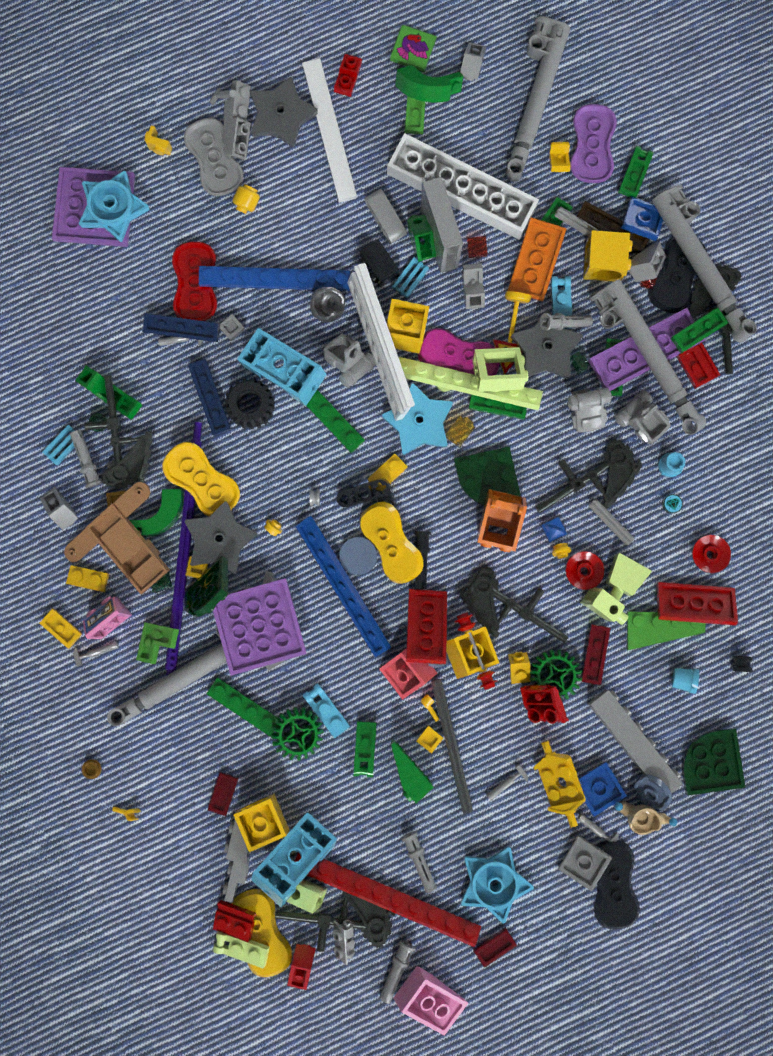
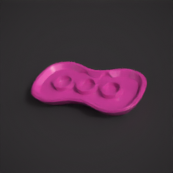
[418,328,500,376]

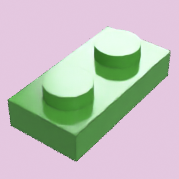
[405,96,425,134]

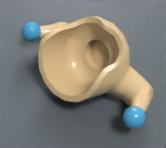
[614,801,678,835]

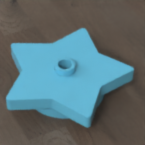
[79,171,150,242]
[382,384,453,455]
[461,846,534,924]

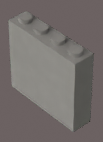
[420,177,463,273]

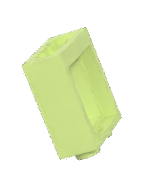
[472,347,528,392]

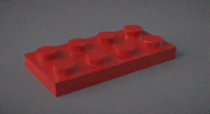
[656,582,738,626]
[406,589,447,664]

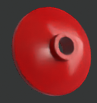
[692,535,731,573]
[565,551,604,590]

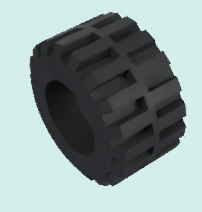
[225,378,275,429]

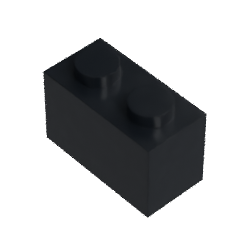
[359,239,399,287]

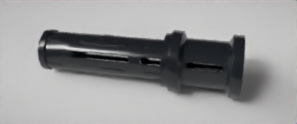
[414,531,431,589]

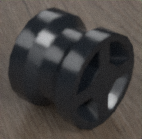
[732,656,753,672]

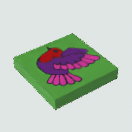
[390,25,437,72]

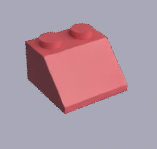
[380,649,438,700]

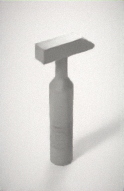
[210,88,236,105]
[158,336,203,346]
[73,641,119,667]
[486,764,528,801]
[577,813,619,842]

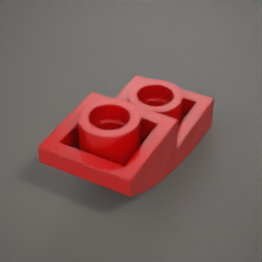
[334,54,362,97]

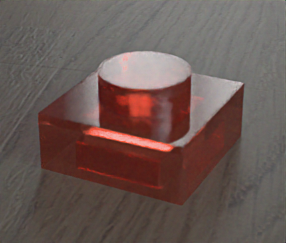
[467,236,488,258]

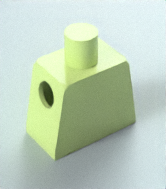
[606,553,652,601]
[580,588,629,625]
[286,880,328,913]

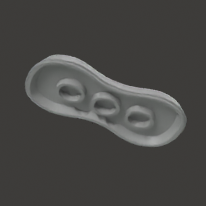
[184,118,243,196]

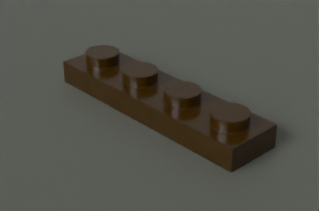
[577,201,649,253]

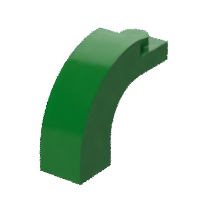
[395,65,463,103]
[75,365,143,420]
[129,489,184,537]

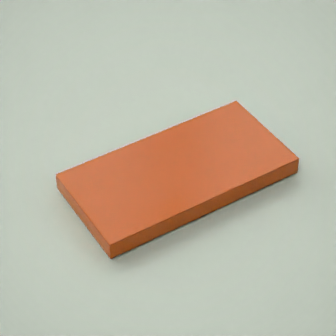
[507,217,567,302]

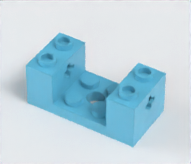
[237,328,327,406]
[251,812,337,907]

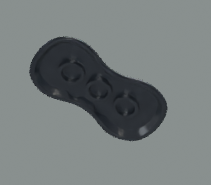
[648,237,707,313]
[594,841,640,929]

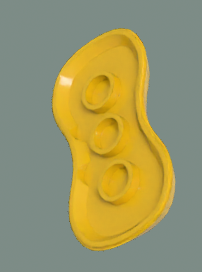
[162,442,240,517]
[360,502,423,584]
[231,889,292,977]

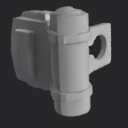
[323,334,376,388]
[567,388,612,432]
[614,390,671,444]

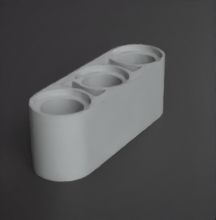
[364,189,407,244]

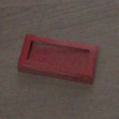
[207,772,239,816]
[473,927,517,968]

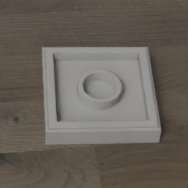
[558,835,613,892]

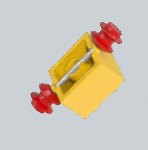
[446,612,499,690]

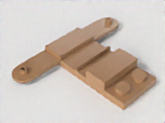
[64,482,170,594]

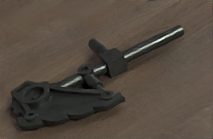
[690,265,742,375]
[84,375,152,489]
[535,439,642,514]
[459,567,569,643]
[275,891,395,952]

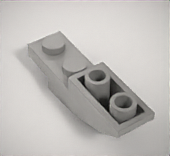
[224,80,251,160]
[223,820,250,902]

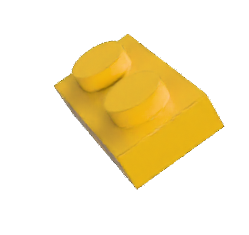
[367,454,408,492]
[66,565,109,592]
[39,609,82,649]

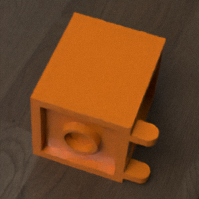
[477,489,527,552]

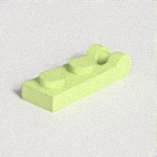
[213,931,270,968]

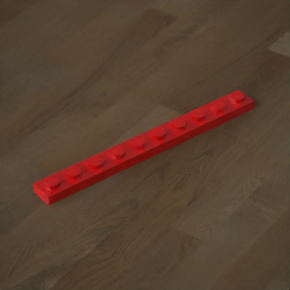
[294,853,482,947]

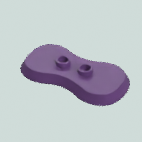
[570,104,617,183]

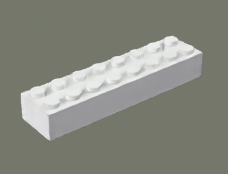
[387,133,539,240]

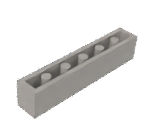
[587,689,683,794]

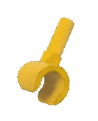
[421,694,439,722]
[112,806,141,821]

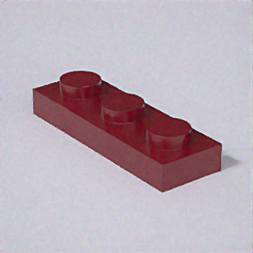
[581,624,611,685]

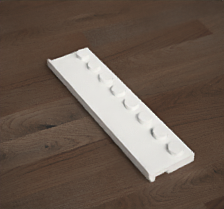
[347,263,415,421]

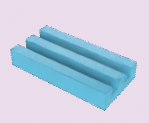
[392,257,429,299]
[42,425,75,466]

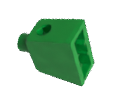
[407,214,436,262]

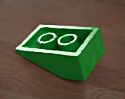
[391,739,434,803]

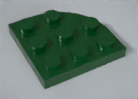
[454,447,521,506]
[184,556,228,617]
[682,728,746,796]

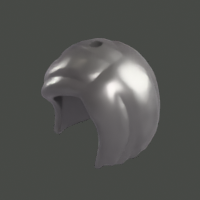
[310,287,345,323]

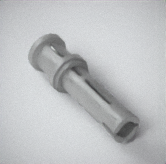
[540,313,593,331]
[69,430,102,489]
[401,831,437,893]
[379,940,416,1004]

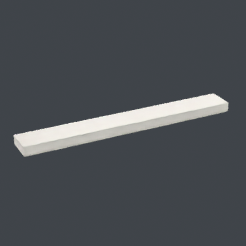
[302,58,357,203]

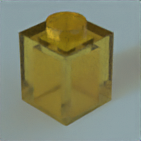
[446,416,475,448]

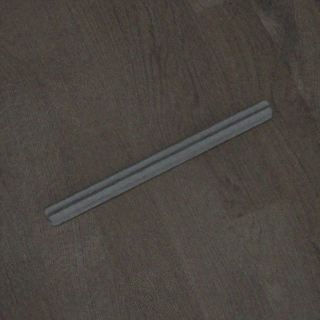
[431,679,473,814]

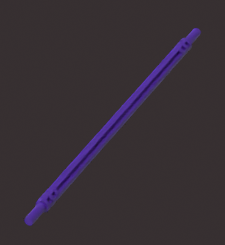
[165,422,202,676]

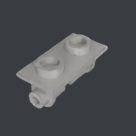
[333,920,355,965]

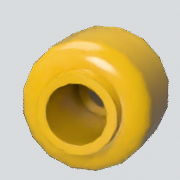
[232,184,260,214]

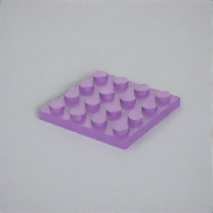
[52,167,135,247]
[213,578,307,676]

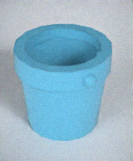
[658,452,685,477]
[672,668,699,694]

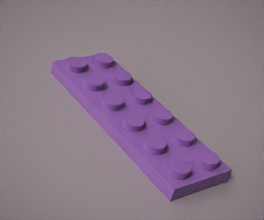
[588,308,705,391]

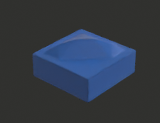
[541,517,567,543]

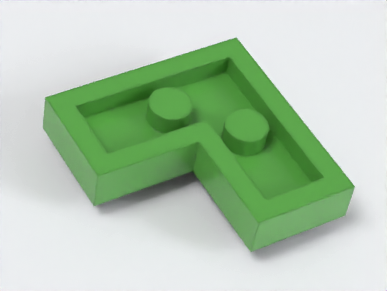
[136,622,179,664]

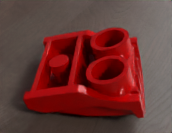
[520,685,569,724]

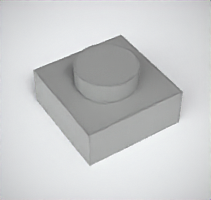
[220,314,245,341]

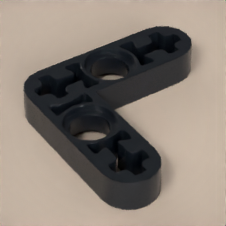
[336,478,402,524]

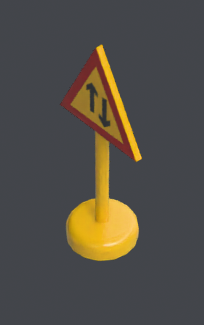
[492,291,531,374]

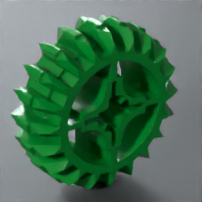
[529,650,582,700]
[270,707,324,761]

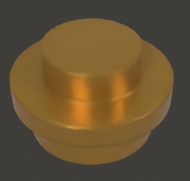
[82,759,102,779]

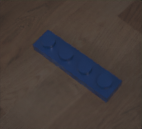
[143,313,220,342]
[188,359,231,436]

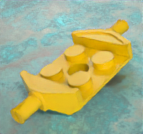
[533,740,586,828]

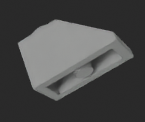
[460,42,487,81]
[629,241,666,282]
[40,487,78,530]

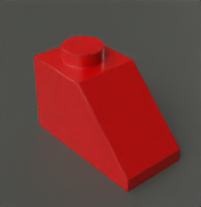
[287,944,316,990]

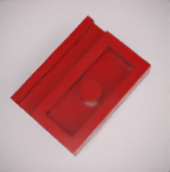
[677,343,720,389]
[213,900,256,942]

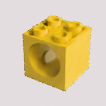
[583,230,633,282]
[387,299,430,354]
[234,794,290,852]

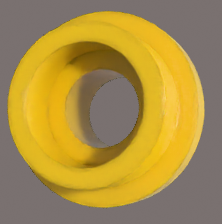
[264,519,282,536]
[552,543,571,559]

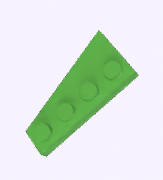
[627,612,705,650]

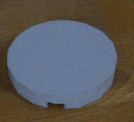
[339,537,377,575]
[634,774,672,811]

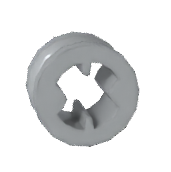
[309,489,320,506]

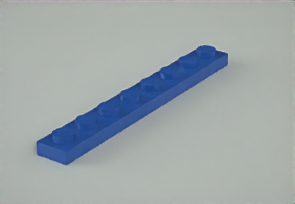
[199,266,350,291]
[295,516,391,657]

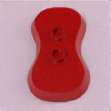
[172,242,217,321]

